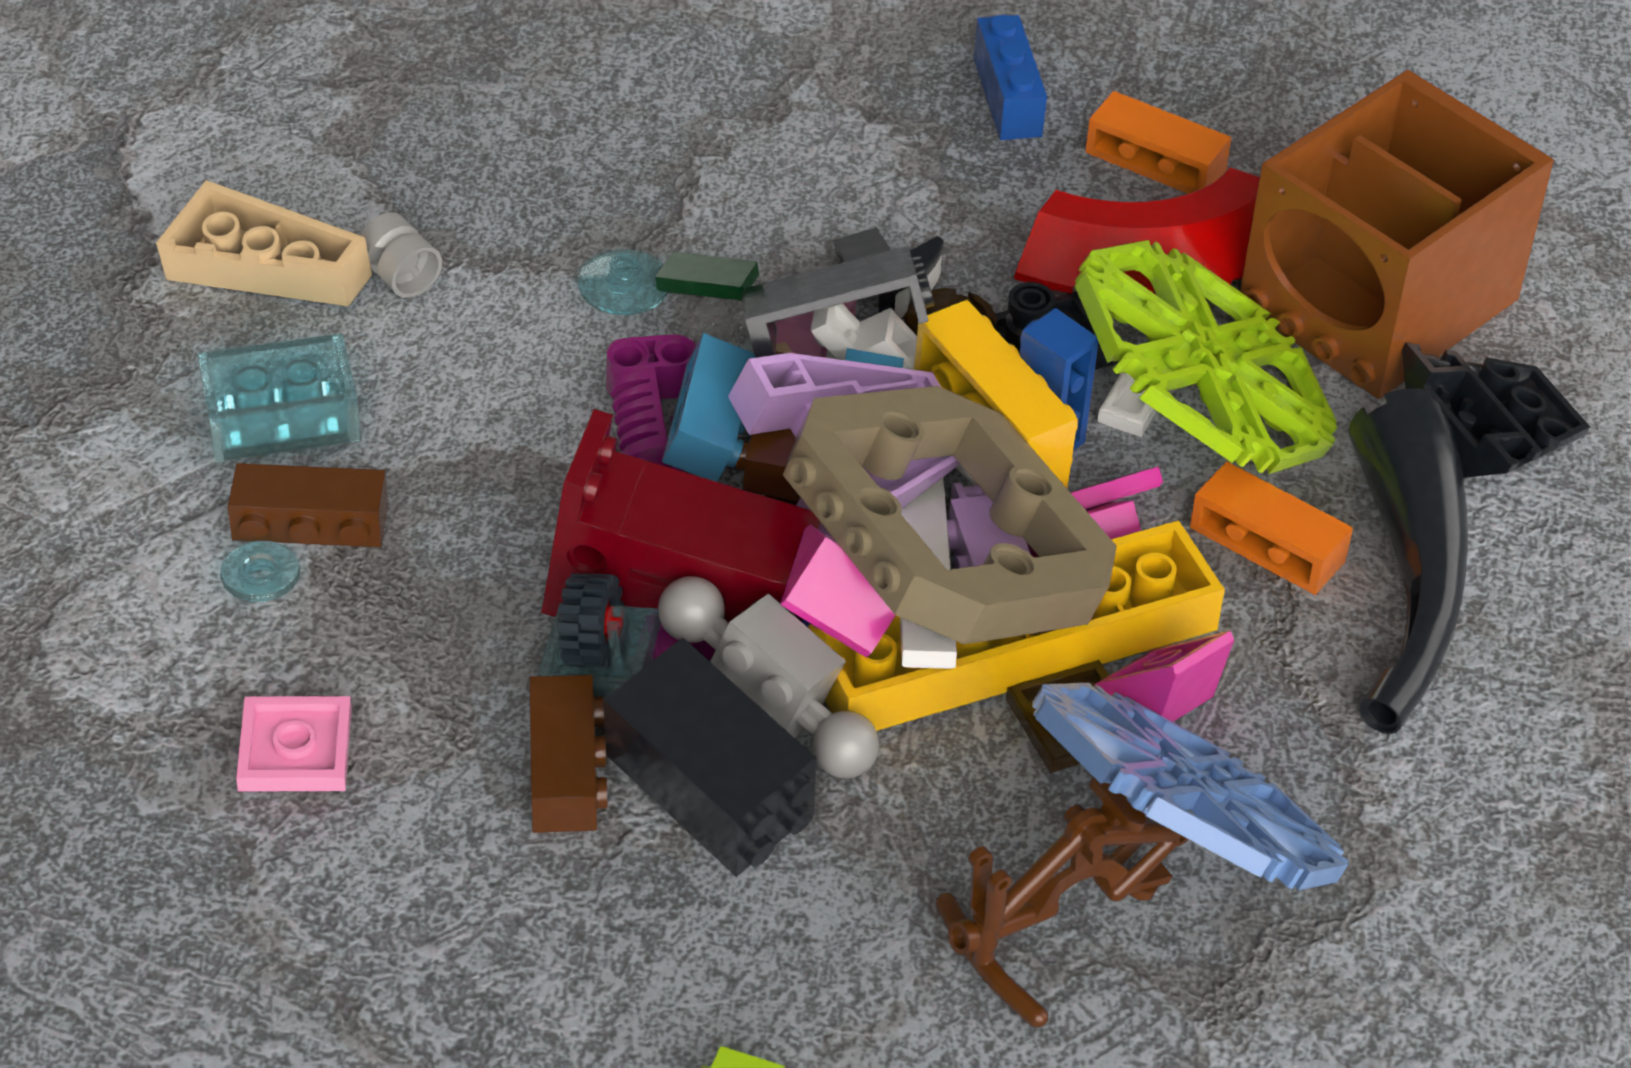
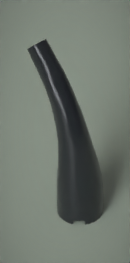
[1348,388,1468,734]

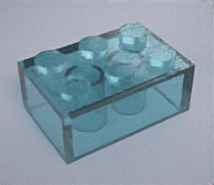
[197,333,361,462]

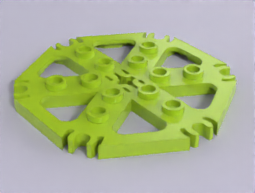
[1074,240,1337,474]

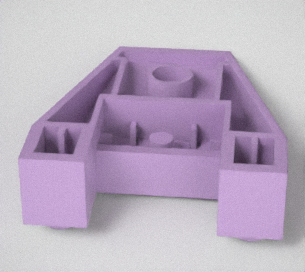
[728,353,960,539]

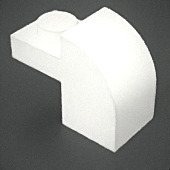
[810,304,917,370]

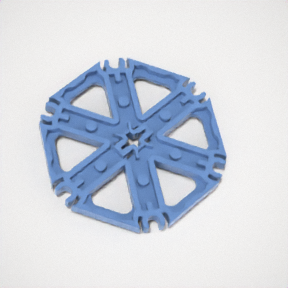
[1032,683,1349,891]

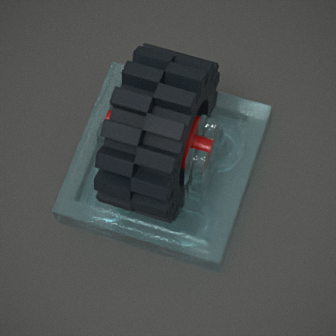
[537,573,661,698]

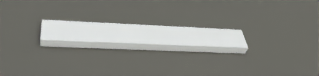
[900,477,957,669]

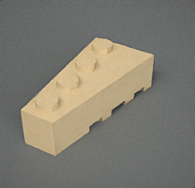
[156,180,372,306]

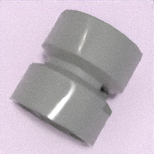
[360,212,442,298]

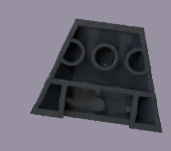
[1402,342,1590,478]

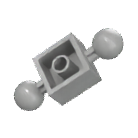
[658,576,880,779]

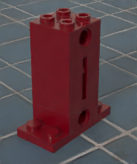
[541,409,821,623]

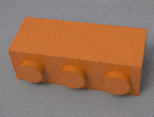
[1085,91,1232,194]
[1190,461,1353,595]

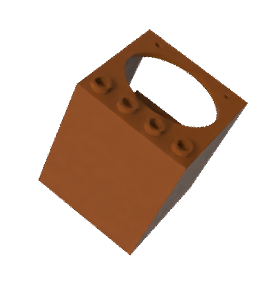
[1240,69,1554,400]

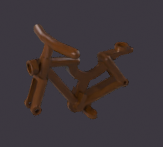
[936,776,1189,1028]

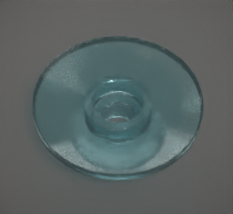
[578,249,669,315]

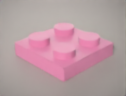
[236,696,352,791]

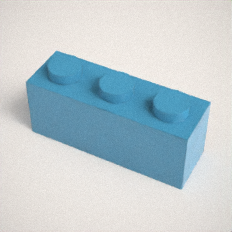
[662,333,755,482]

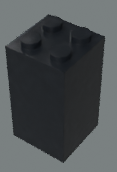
[603,638,816,877]

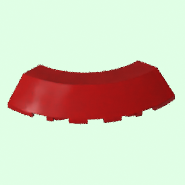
[1014,167,1260,294]

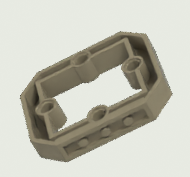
[783,386,1117,644]

